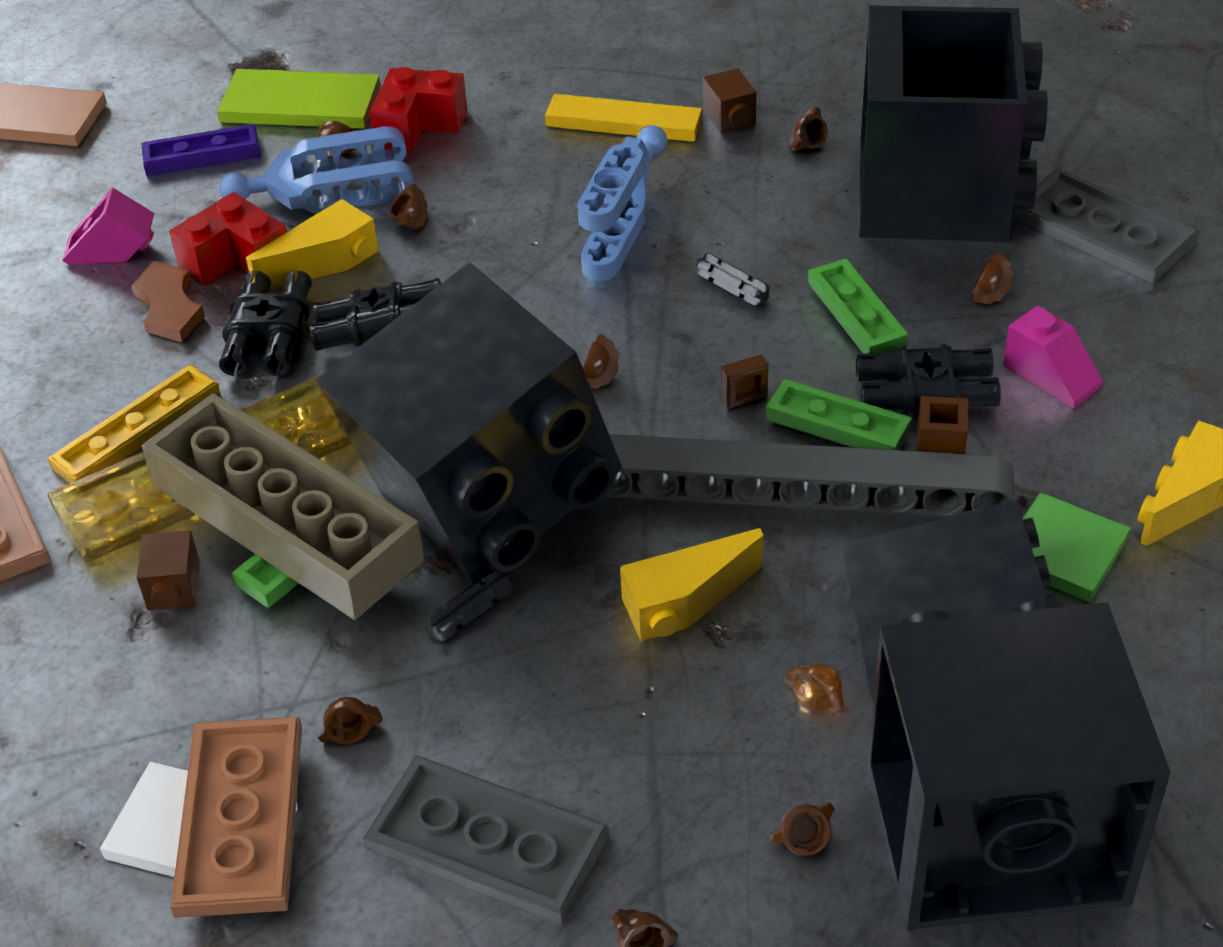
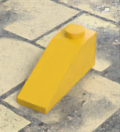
[246,199,379,290]
[620,528,764,642]

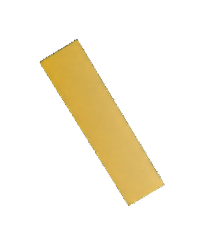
[545,94,702,142]
[48,364,221,490]

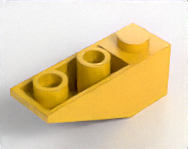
[1137,420,1223,546]

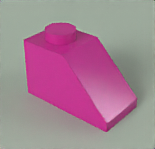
[62,187,154,265]
[1003,305,1103,409]

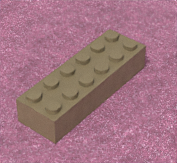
[142,393,424,621]

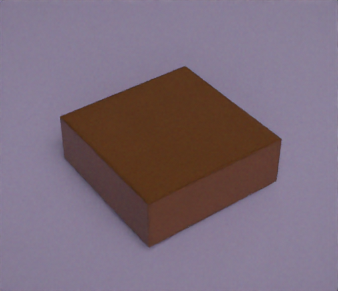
[721,354,769,409]

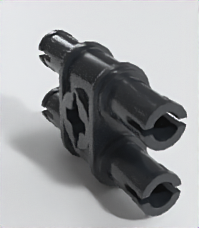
[219,270,312,376]
[310,278,441,351]
[855,344,1001,416]

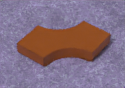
[131,261,205,342]

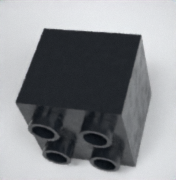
[859,5,1048,242]
[316,262,623,585]
[867,599,1171,930]

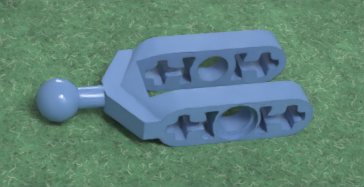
[578,125,668,281]
[219,127,415,214]

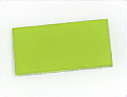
[217,69,381,129]

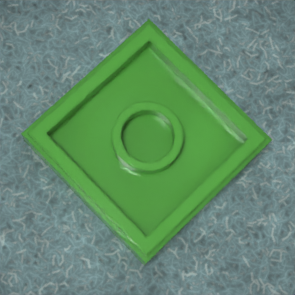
[1023,492,1131,603]

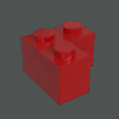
[369,67,468,153]
[169,192,287,286]

